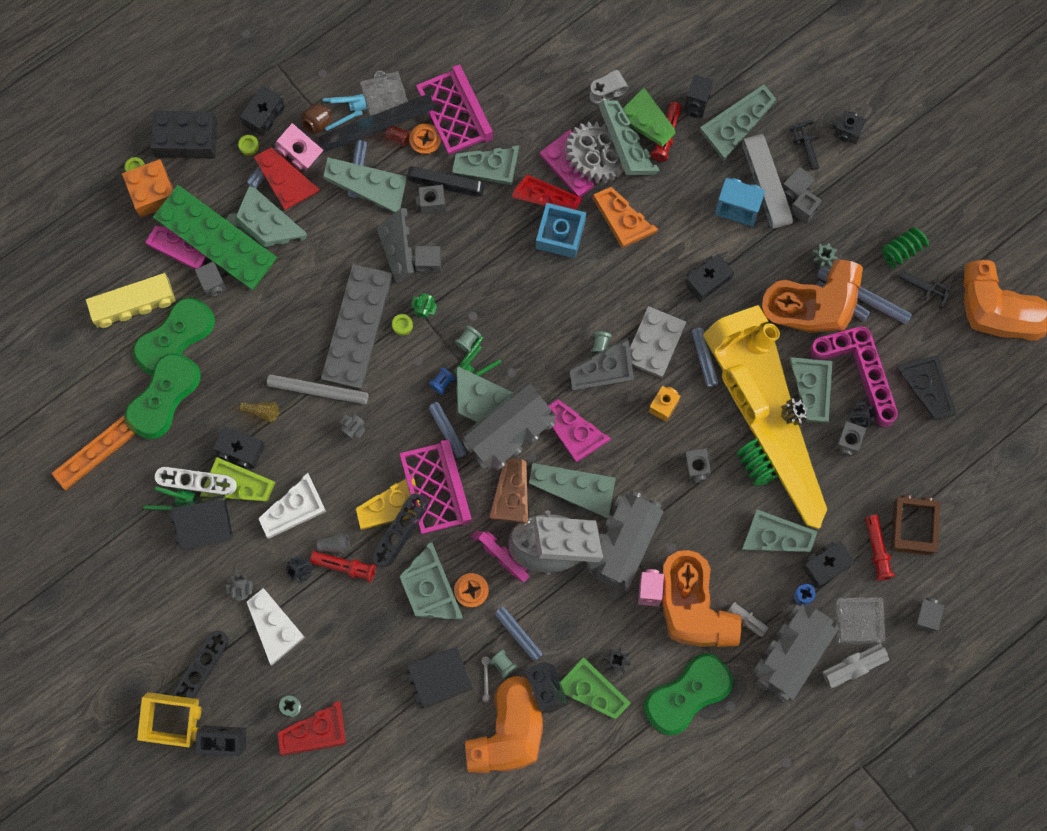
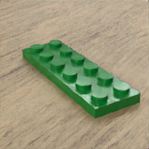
[153,185,278,290]

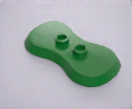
[132,297,215,375]
[124,353,201,439]
[643,653,733,736]

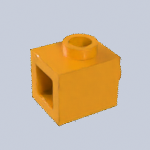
[649,386,680,422]

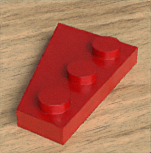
[254,147,320,211]

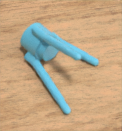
[322,94,367,131]

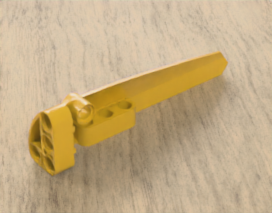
[703,305,827,529]

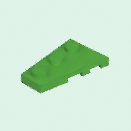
[623,88,675,147]
[560,657,631,719]

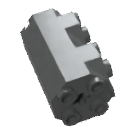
[462,381,556,471]
[586,491,664,591]
[752,603,839,704]

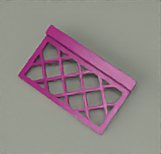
[416,64,493,155]
[399,439,472,535]

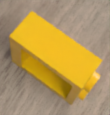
[137,692,201,747]

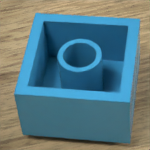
[715,178,765,227]
[536,203,586,258]

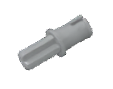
[727,602,768,637]

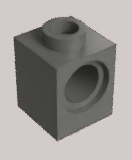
[782,167,815,202]
[415,185,446,214]
[791,189,822,224]
[412,246,441,273]
[195,261,226,297]
[835,421,866,457]
[684,448,711,483]
[913,598,945,633]

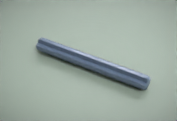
[817,267,912,324]

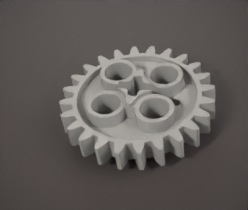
[564,122,624,183]

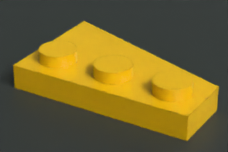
[356,474,421,530]

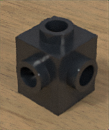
[833,111,867,145]

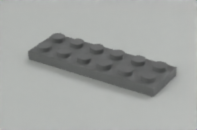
[321,264,393,390]

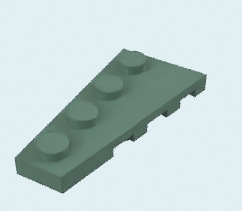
[700,84,776,161]
[598,100,660,175]
[323,157,407,214]
[529,463,616,520]

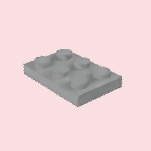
[630,306,686,378]
[533,516,603,562]

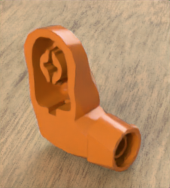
[762,260,863,333]
[963,260,1047,341]
[662,550,741,647]
[465,676,543,773]

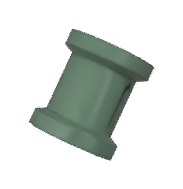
[454,325,481,353]
[590,331,612,355]
[489,650,518,679]
[279,696,301,717]

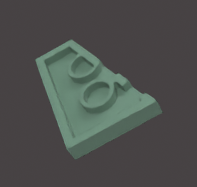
[452,145,519,185]
[790,357,832,424]
[742,510,817,552]

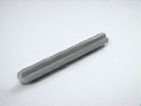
[267,375,369,405]

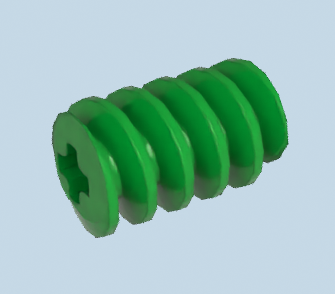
[882,227,929,269]
[736,439,779,487]

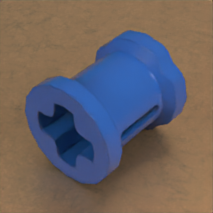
[428,367,456,395]
[793,584,816,605]

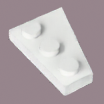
[259,473,326,539]
[247,588,305,666]

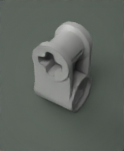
[589,70,629,105]

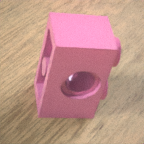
[274,123,323,171]
[638,569,664,607]

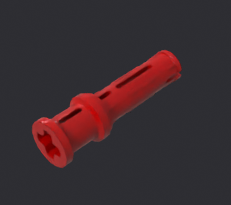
[650,102,682,162]
[865,515,895,581]
[310,551,376,583]

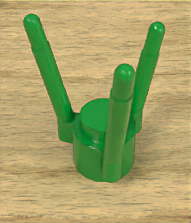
[453,336,501,376]
[143,477,196,510]

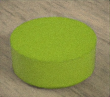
[238,135,259,156]
[125,157,145,172]
[392,314,413,336]

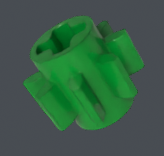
[411,293,437,318]

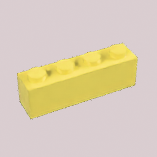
[86,273,176,328]

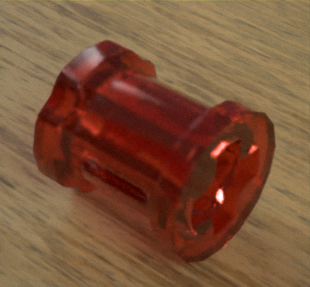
[385,125,411,147]

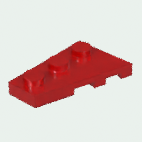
[512,174,582,210]
[278,700,346,756]

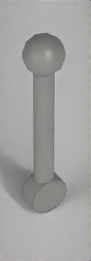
[481,657,491,703]

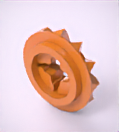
[409,124,441,155]
[454,573,489,607]

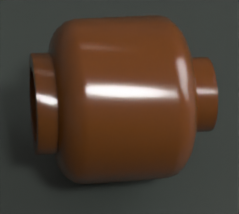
[302,103,331,134]

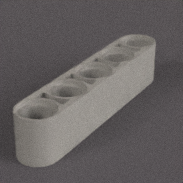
[742,134,793,229]

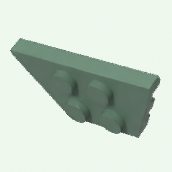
[235,185,307,247]
[456,367,513,422]
[400,542,463,620]

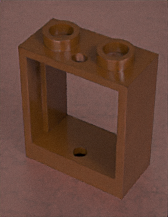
[891,495,941,556]

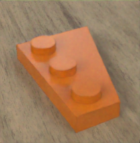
[593,187,658,248]

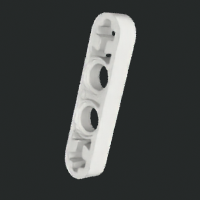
[155,467,237,495]

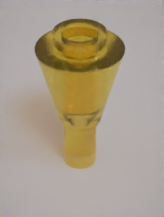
[240,402,280,423]

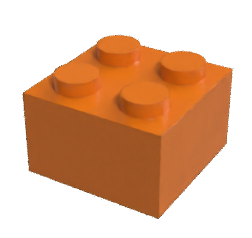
[122,159,173,218]

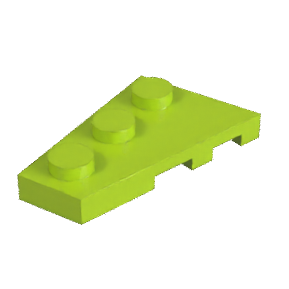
[200,457,276,501]

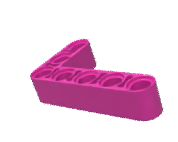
[810,327,898,427]

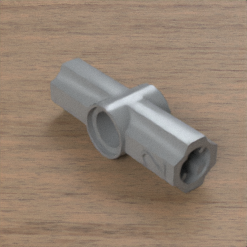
[822,644,889,689]

